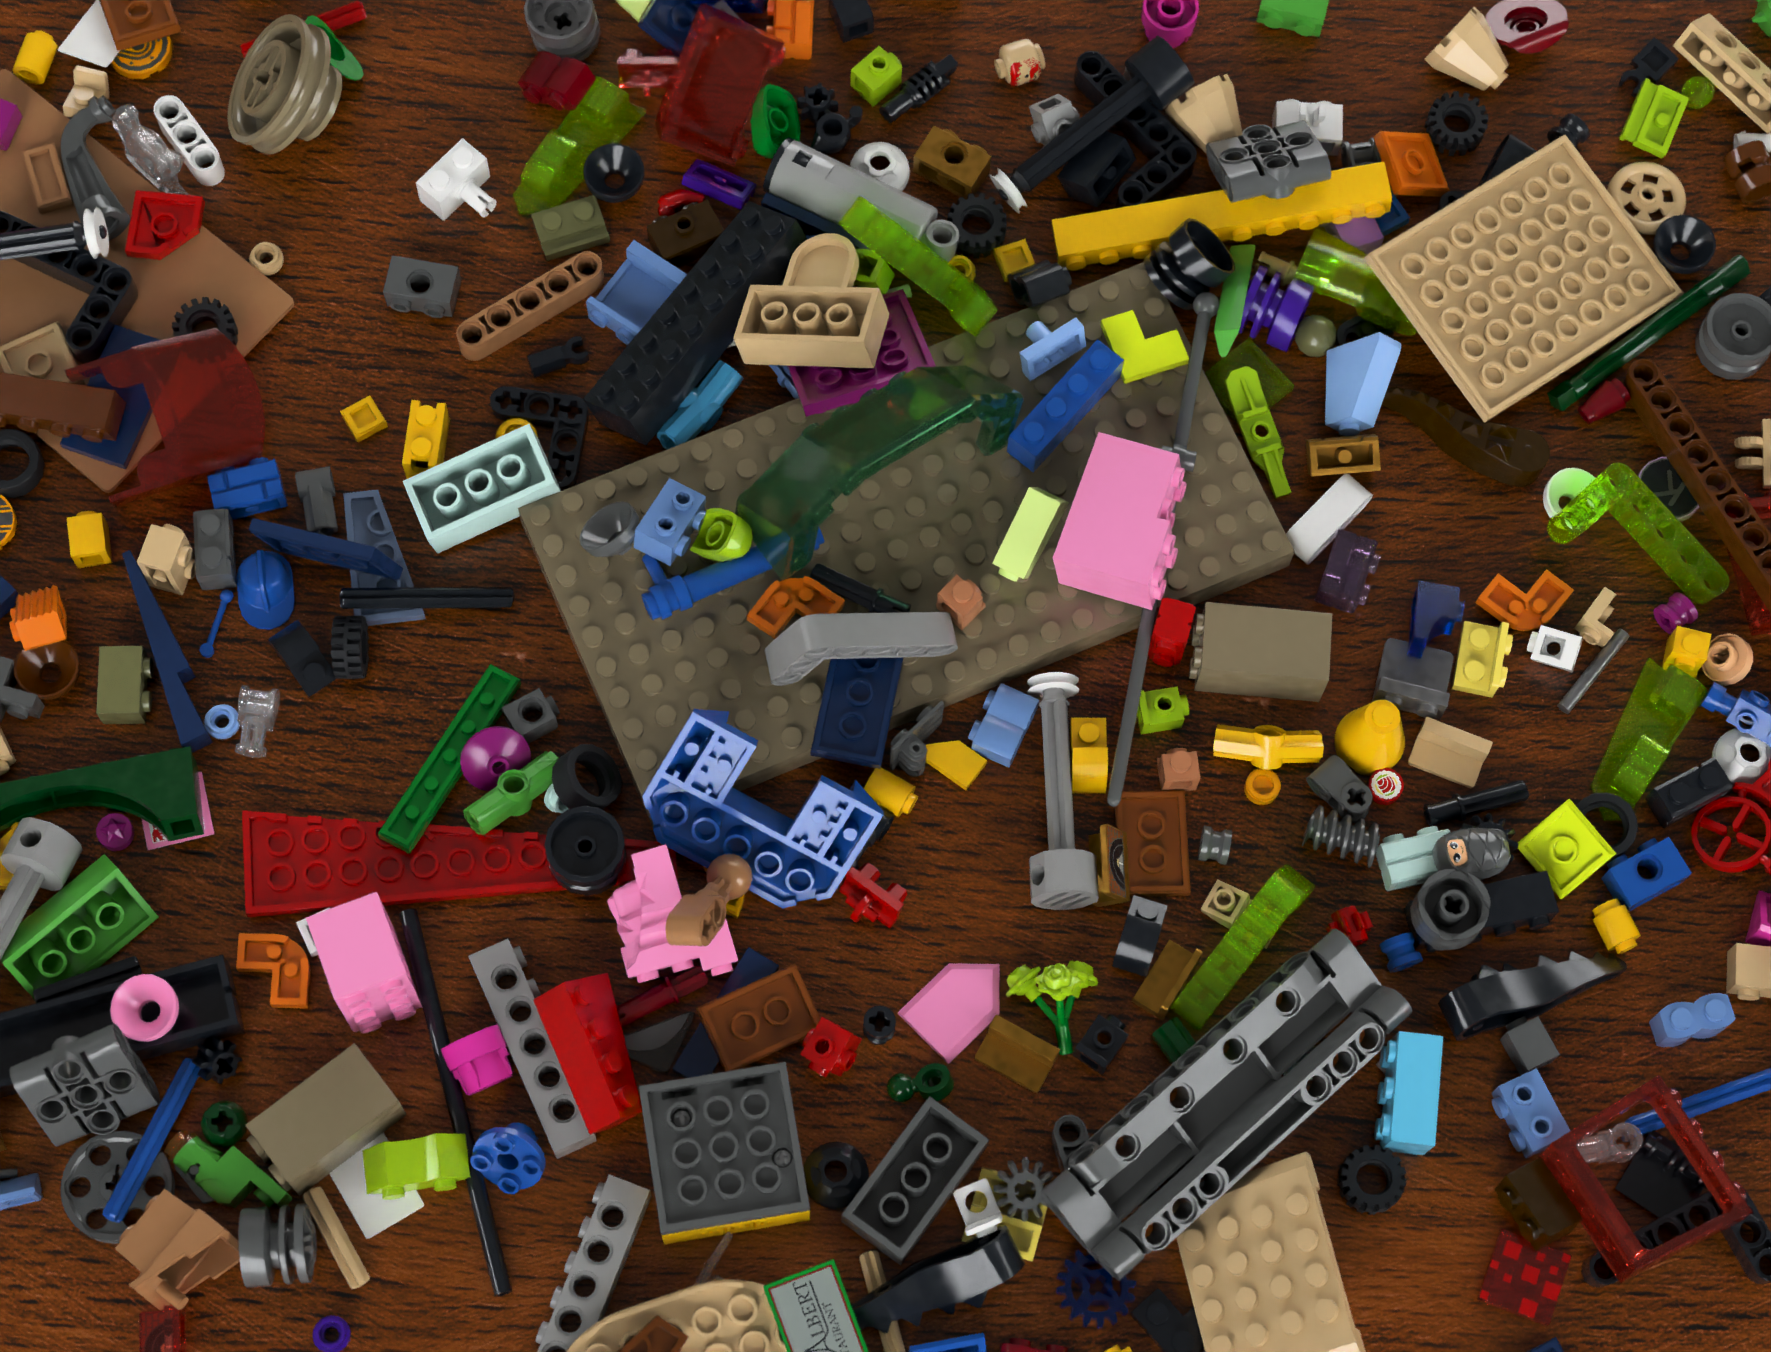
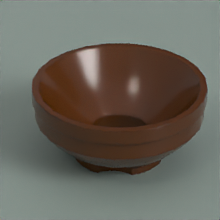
[14,640,80,700]

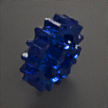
[1055,1250,1137,1329]

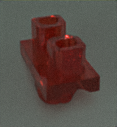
[617,49,678,97]

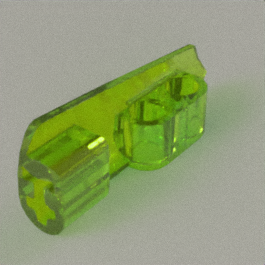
[513,76,646,215]

